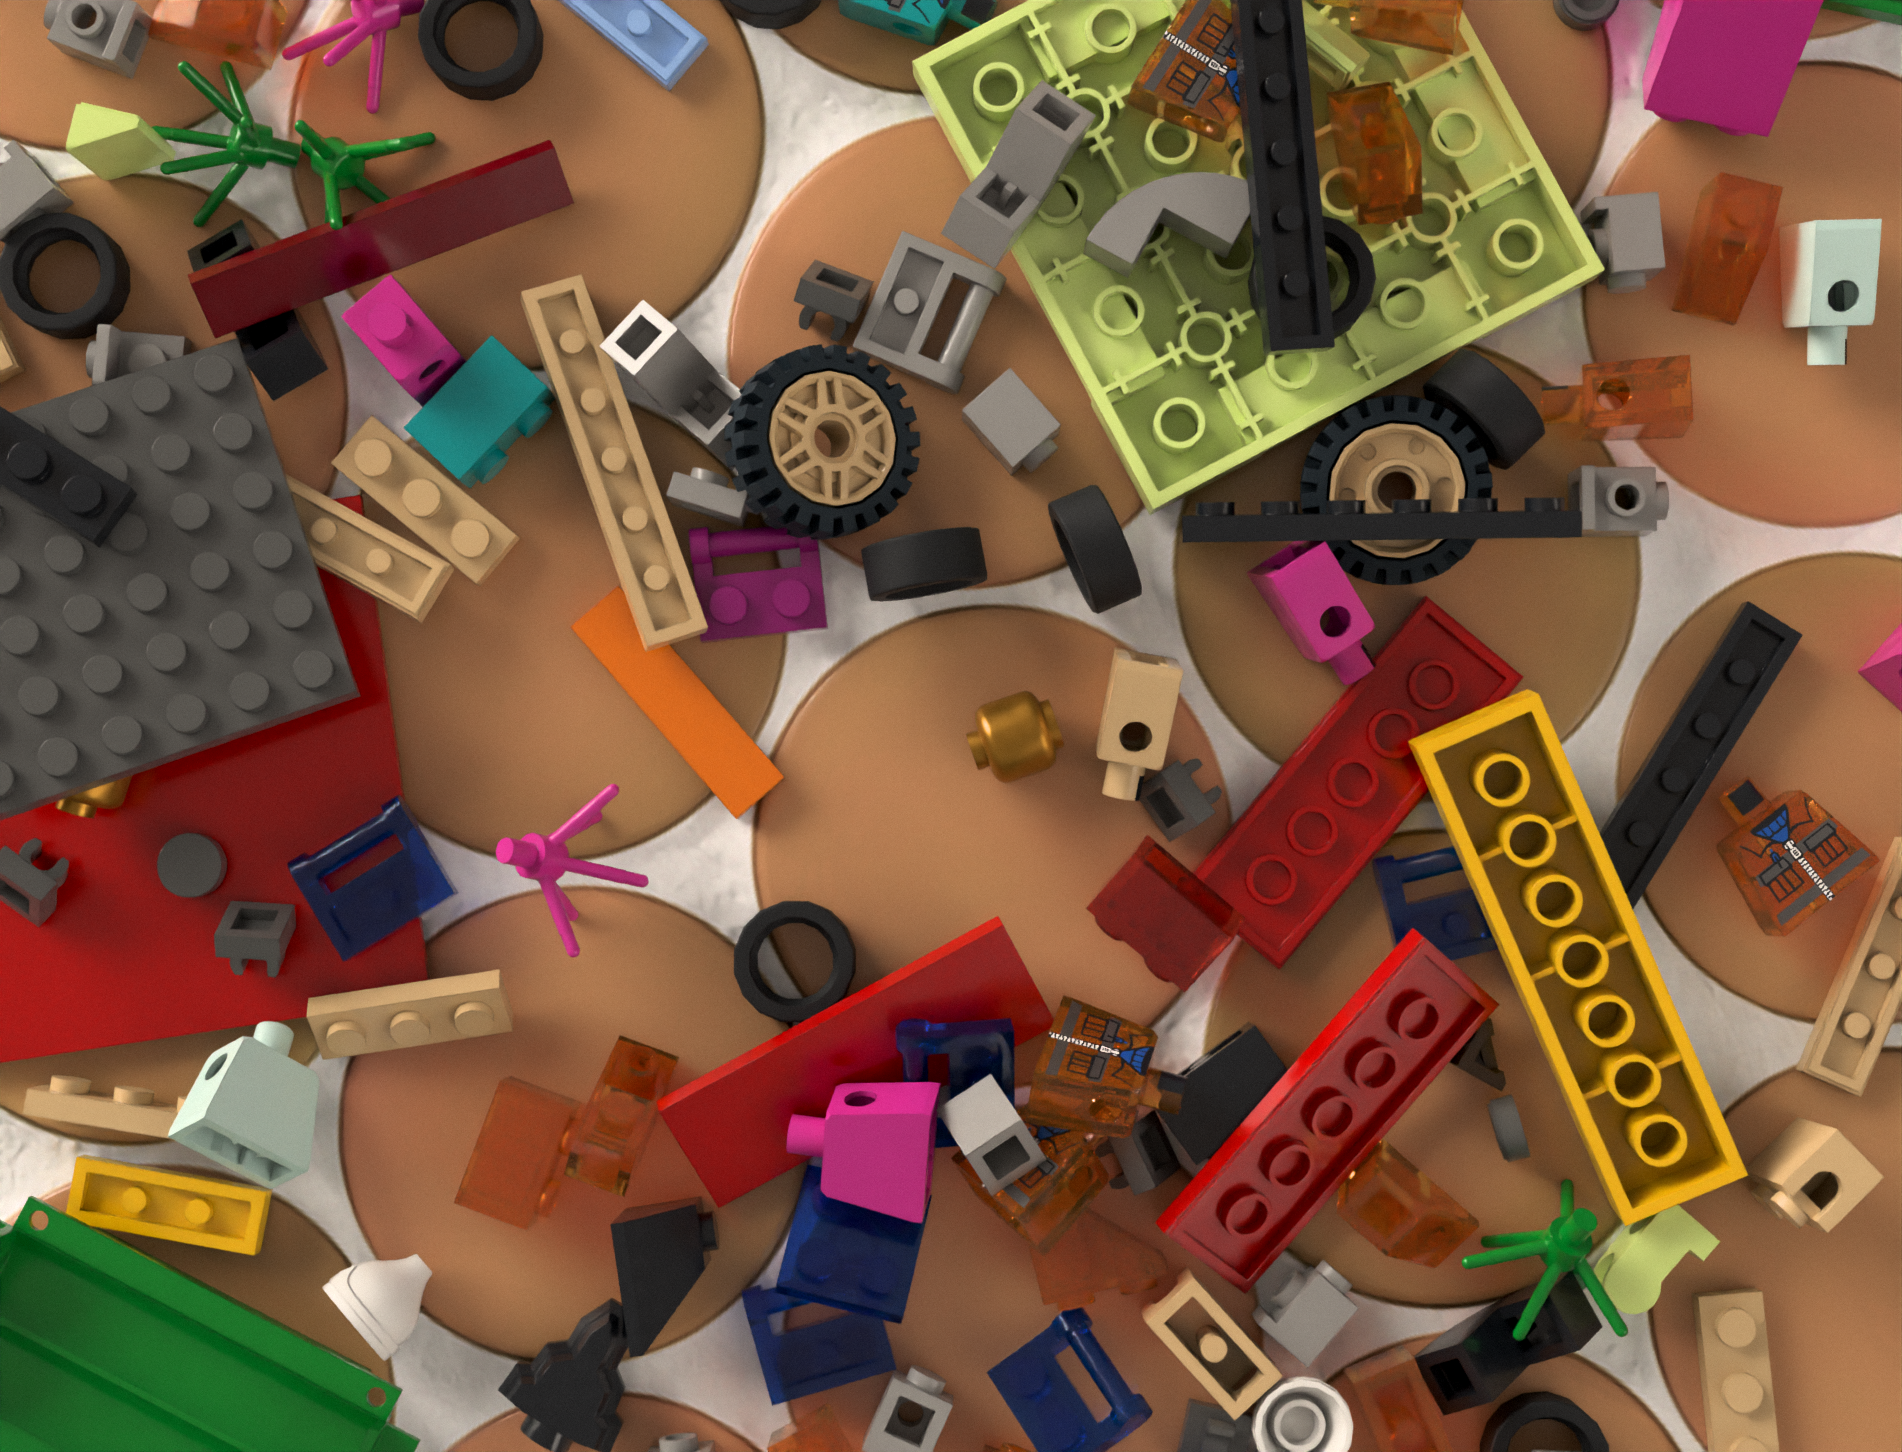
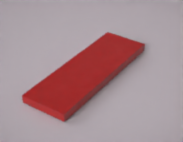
[1180,596,1523,970]
[656,916,1057,1208]
[1155,928,1500,1294]

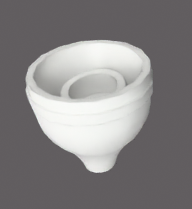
[322,1254,433,1361]
[1251,1376,1353,1452]

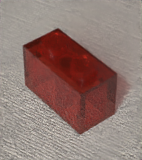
[1086,835,1245,993]

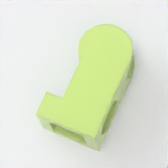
[1594,1205,1721,1314]

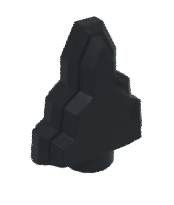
[498,1298,628,1452]

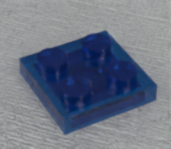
[775,1164,932,1324]

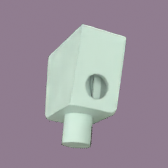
[1779,219,1882,365]
[168,1021,320,1189]

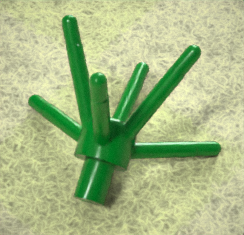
[152,61,301,227]
[294,120,436,230]
[1462,1179,1628,1341]

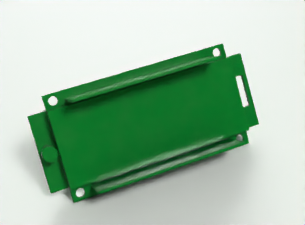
[0,1196,421,1452]

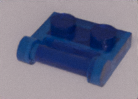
[287,795,459,961]
[1372,846,1498,961]
[895,1018,1015,1148]
[742,1254,897,1406]
[987,1305,1153,1452]

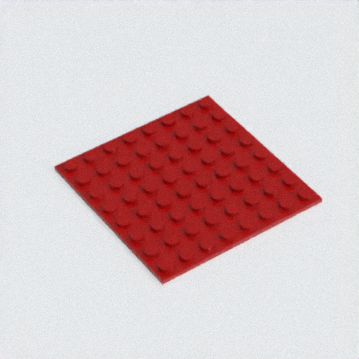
[0,495,430,1063]

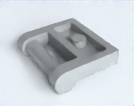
[852,231,1007,394]

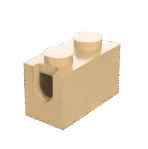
[1745,1117,1885,1233]
[1140,1267,1283,1421]

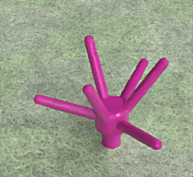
[282,0,424,114]
[496,784,649,958]

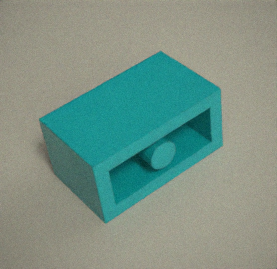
[403,335,555,488]

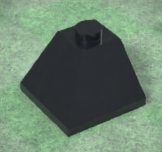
[610,1196,719,1357]

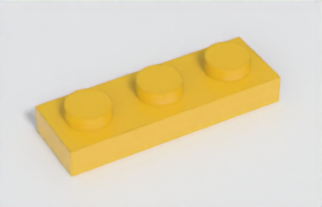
[66,1154,273,1256]

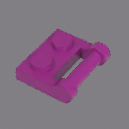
[689,526,828,643]

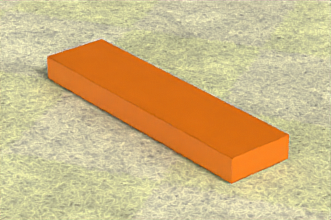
[570,586,785,819]

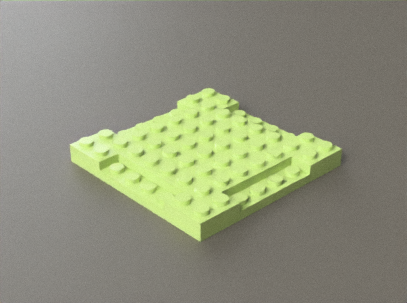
[912,0,1605,515]

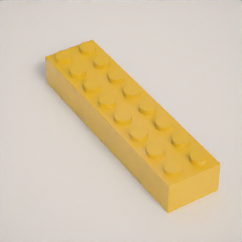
[1408,689,1748,1226]

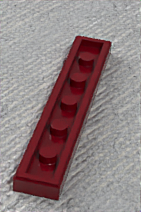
[188,140,574,339]

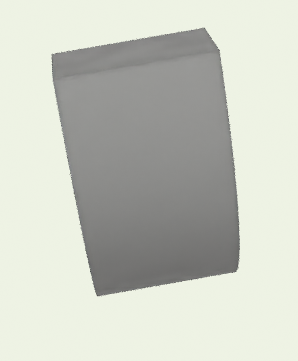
[941,80,1096,269]
[1083,172,1250,278]
[599,300,741,470]

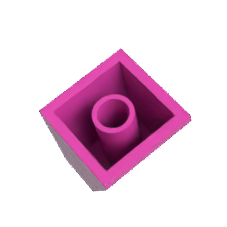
[1642,0,1823,137]

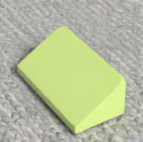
[1302,0,1370,91]
[66,102,176,180]

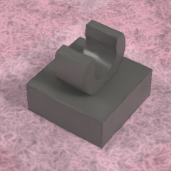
[794,260,874,342]
[1140,759,1222,842]
[0,838,69,927]
[214,901,296,977]
[1095,1109,1182,1195]
[1177,1398,1253,1452]

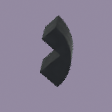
[187,219,328,401]
[1412,1270,1603,1416]

